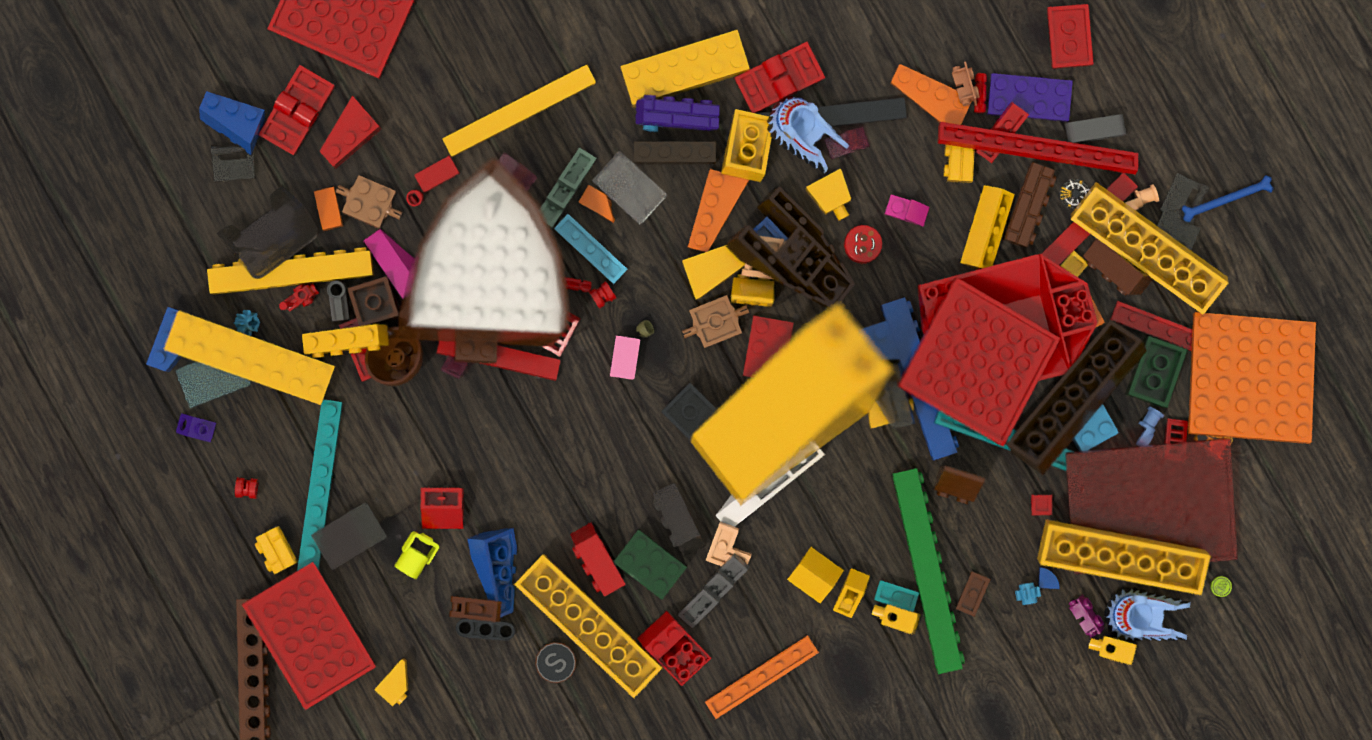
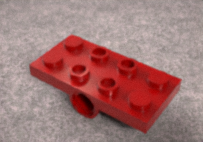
[734,42,825,113]
[259,65,335,156]

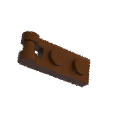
[449,596,502,622]

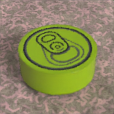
[1210,576,1232,597]

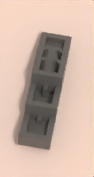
[677,553,750,628]

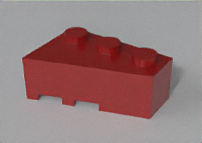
[320,96,381,169]
[570,522,626,597]

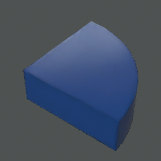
[1038,567,1059,589]

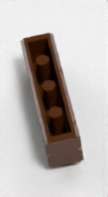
[1003,162,1057,248]

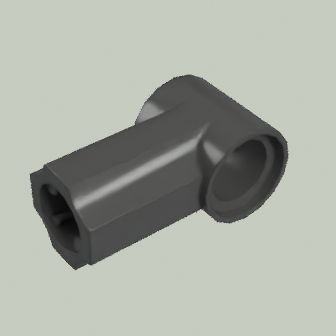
[327,281,350,321]

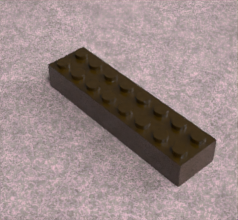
[1007,320,1147,475]

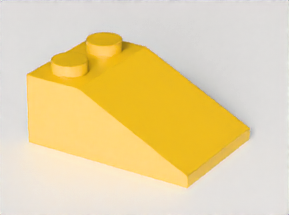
[721,109,772,182]
[731,274,774,307]

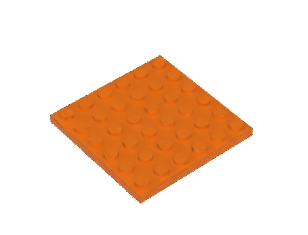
[1188,312,1316,444]

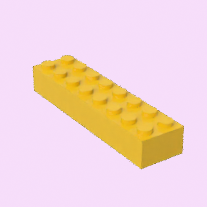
[1071,182,1228,314]
[164,311,335,405]
[1037,520,1210,595]
[514,554,662,698]

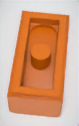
[314,187,344,231]

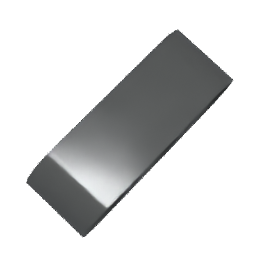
[1065,114,1126,143]

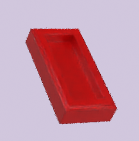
[414,155,460,193]

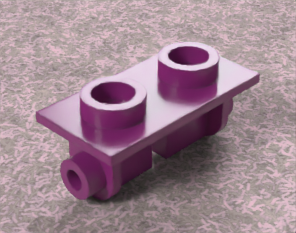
[1069,594,1104,638]

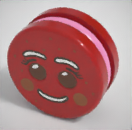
[844,225,882,264]

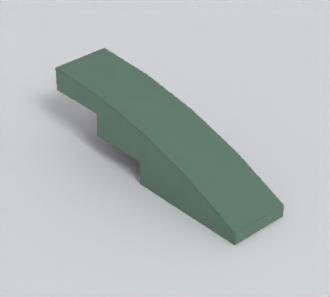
[540,148,597,229]

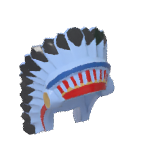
[767,96,849,173]
[1104,587,1190,642]

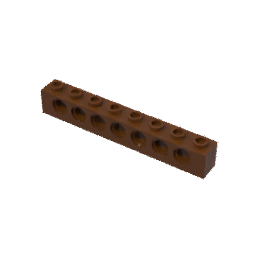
[236,598,271,740]

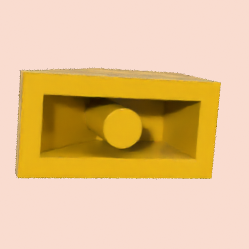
[833,568,870,618]
[375,658,408,706]

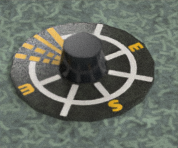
[1060,179,1090,209]

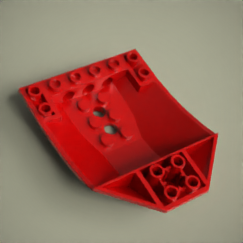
[918,254,1098,381]

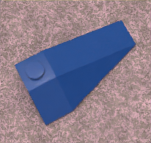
[468,528,517,618]

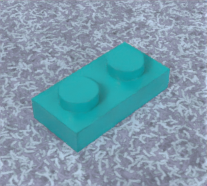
[874,580,919,612]

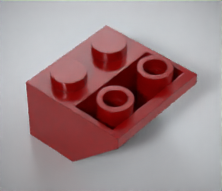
[421,488,464,529]

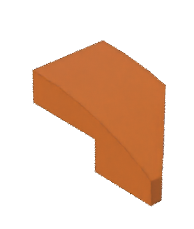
[579,185,615,223]

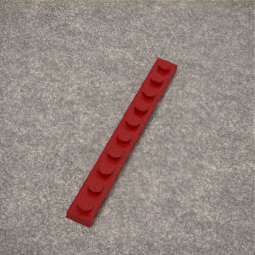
[938,122,1138,175]

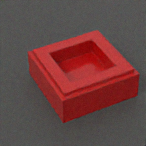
[1031,495,1052,515]

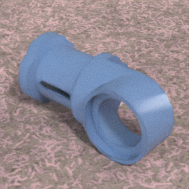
[1136,406,1165,450]

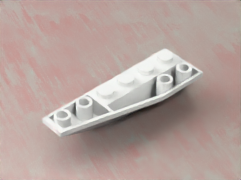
[716,448,825,527]

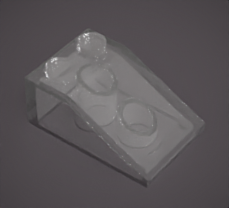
[592,151,667,225]

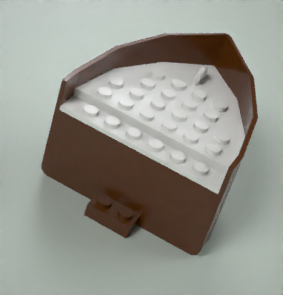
[398,159,568,364]

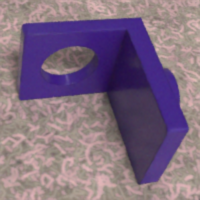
[176,413,216,442]

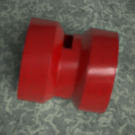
[589,281,616,309]
[235,477,259,499]

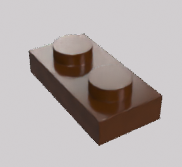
[955,571,991,617]

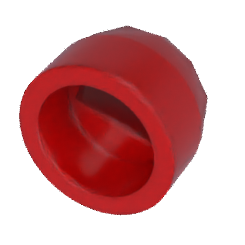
[406,190,424,206]

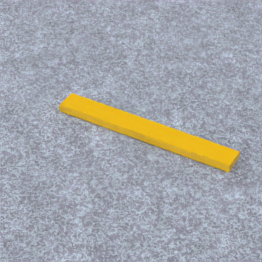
[442,65,596,157]

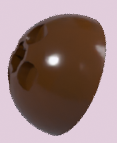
[365,327,423,386]

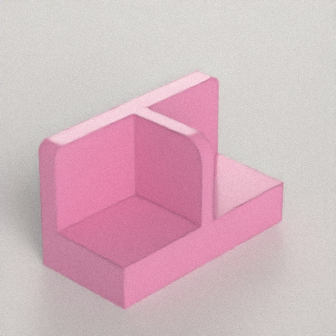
[610,336,640,380]

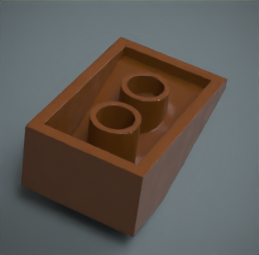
[933,466,985,505]

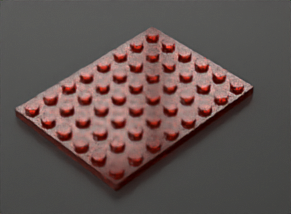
[1065,438,1238,574]

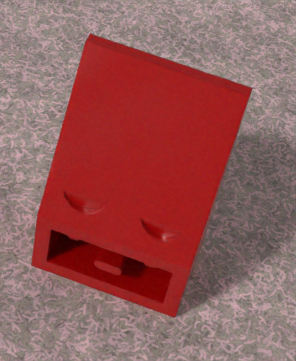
[637,611,712,686]

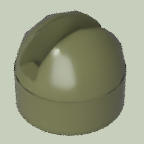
[636,320,654,338]

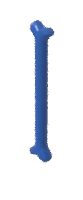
[1181,175,1273,222]

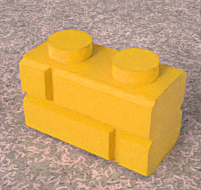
[944,145,974,183]
[255,526,298,574]

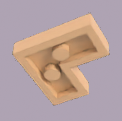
[706,522,751,566]

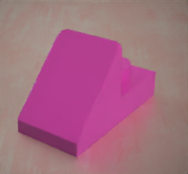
[884,195,929,227]

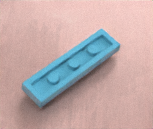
[554,214,628,284]

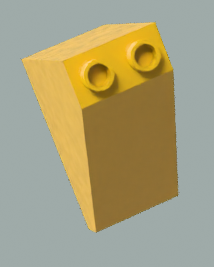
[691,304,892,506]

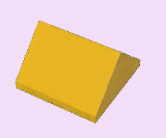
[787,547,844,603]

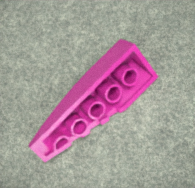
[364,229,414,298]

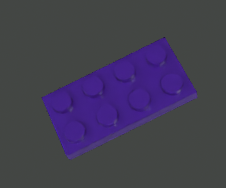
[987,73,1072,122]

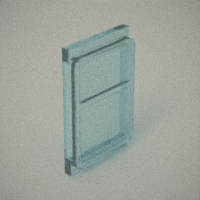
[176,362,251,408]

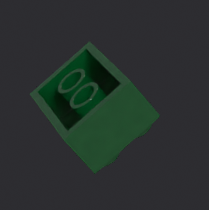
[1125,336,1187,408]
[614,529,687,600]

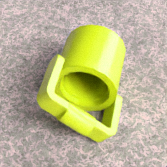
[394,531,439,580]

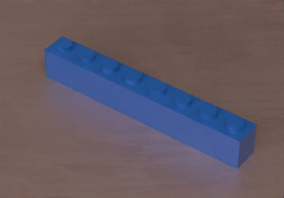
[880,297,959,460]

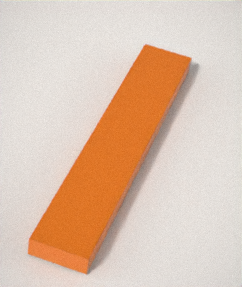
[705,635,819,719]

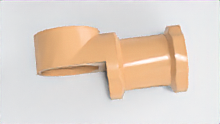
[1125,184,1159,211]

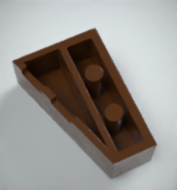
[1083,239,1153,295]

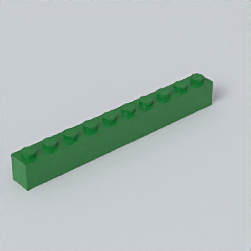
[892,468,965,674]

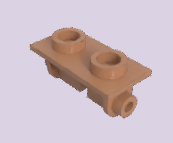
[952,62,980,106]

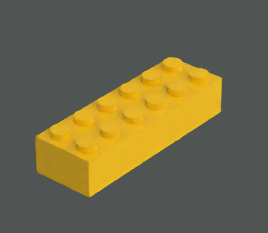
[621,30,750,108]

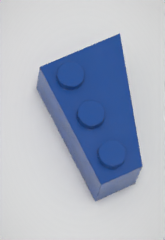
[199,91,265,155]
[146,307,187,372]
[860,321,900,360]

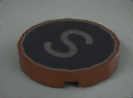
[535,642,576,683]

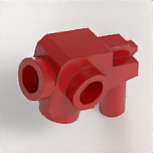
[279,283,319,312]

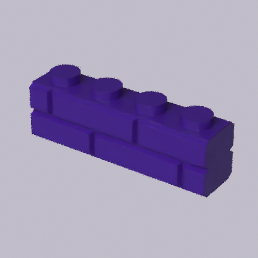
[636,95,720,131]

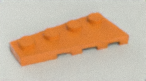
[891,64,971,125]
[688,169,749,252]

